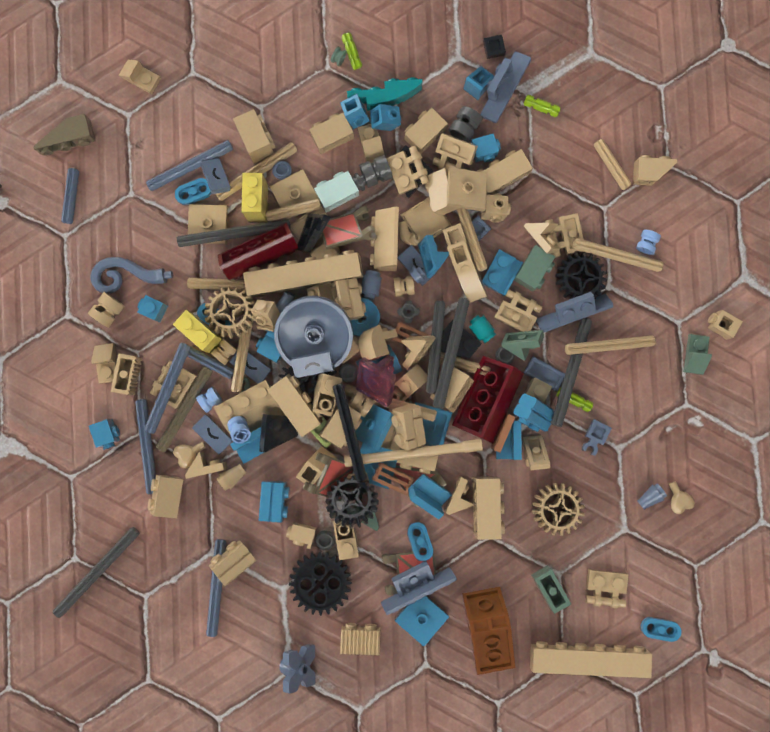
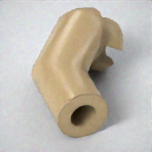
[398,221,420,246]

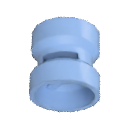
[636,230,661,255]
[196,386,223,413]
[227,416,251,443]

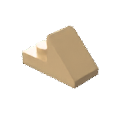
[119,59,161,94]
[358,124,384,163]
[524,223,561,254]
[401,335,436,370]
[91,343,117,384]
[523,435,550,470]
[185,451,227,479]
[444,476,475,515]

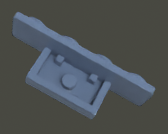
[480,51,531,123]
[536,292,613,333]
[381,561,457,615]

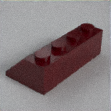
[218,223,298,280]
[452,356,524,444]

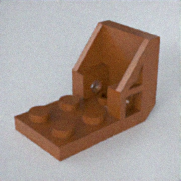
[462,587,515,675]

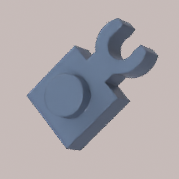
[582,419,612,456]

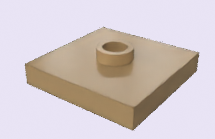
[446,167,487,212]
[269,169,319,220]
[188,204,228,244]

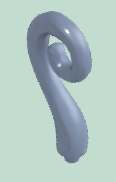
[90,257,173,294]

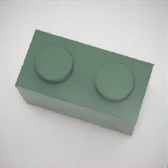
[514,245,555,292]
[531,565,571,614]

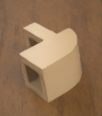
[359,325,398,362]

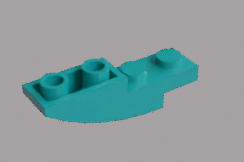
[347,77,423,111]

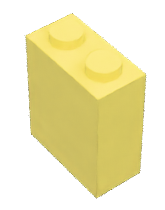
[242,173,268,222]
[173,310,222,354]

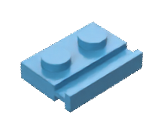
[482,249,523,296]

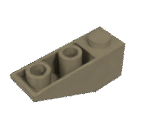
[33,114,96,156]

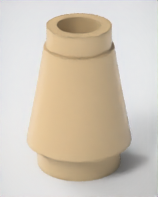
[216,464,246,491]

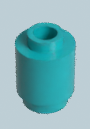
[469,315,496,344]

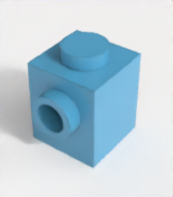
[340,94,370,129]
[370,104,401,131]
[471,133,501,163]
[137,295,168,323]
[89,419,120,450]

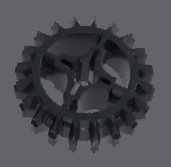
[555,252,608,299]
[325,475,379,529]

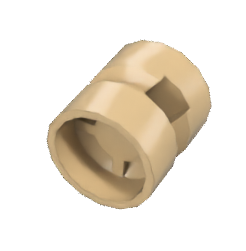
[88,292,125,328]

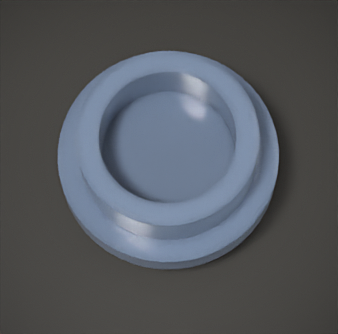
[273,161,292,180]
[409,266,426,284]

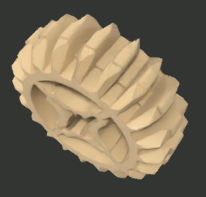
[204,286,256,338]
[532,483,585,536]

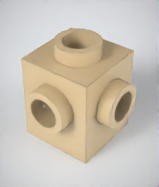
[481,193,511,223]

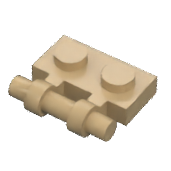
[433,133,478,170]
[386,146,429,194]
[545,213,584,258]
[494,290,542,332]
[150,360,197,409]
[586,569,628,609]

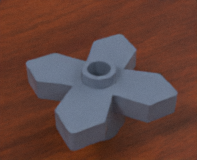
[280,644,315,694]

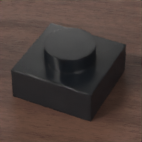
[483,35,506,59]

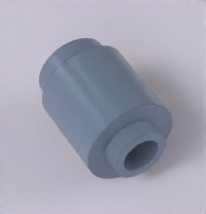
[361,270,382,300]

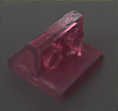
[356,355,396,407]

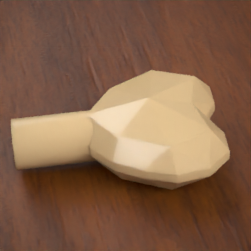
[173,442,206,469]
[669,481,695,514]

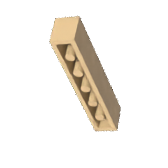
[243,250,364,297]
[530,641,652,678]

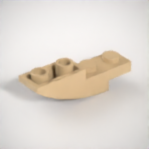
[443,223,487,303]

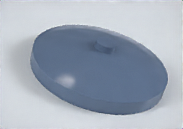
[274,296,353,368]

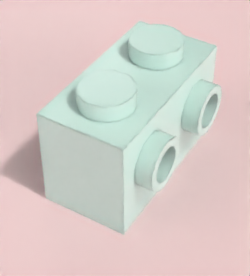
[314,171,359,213]

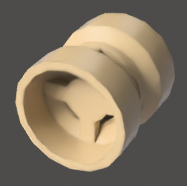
[393,276,415,297]
[210,338,237,365]
[348,391,374,417]

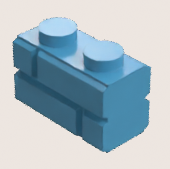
[513,393,555,432]
[259,481,290,523]

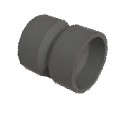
[448,106,483,142]
[359,155,393,188]

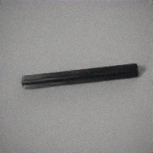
[333,384,367,481]

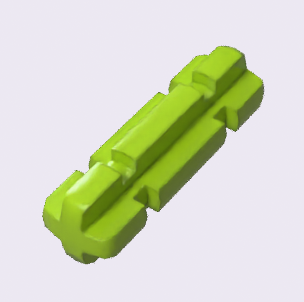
[342,32,362,70]
[524,95,561,117]
[556,388,594,412]

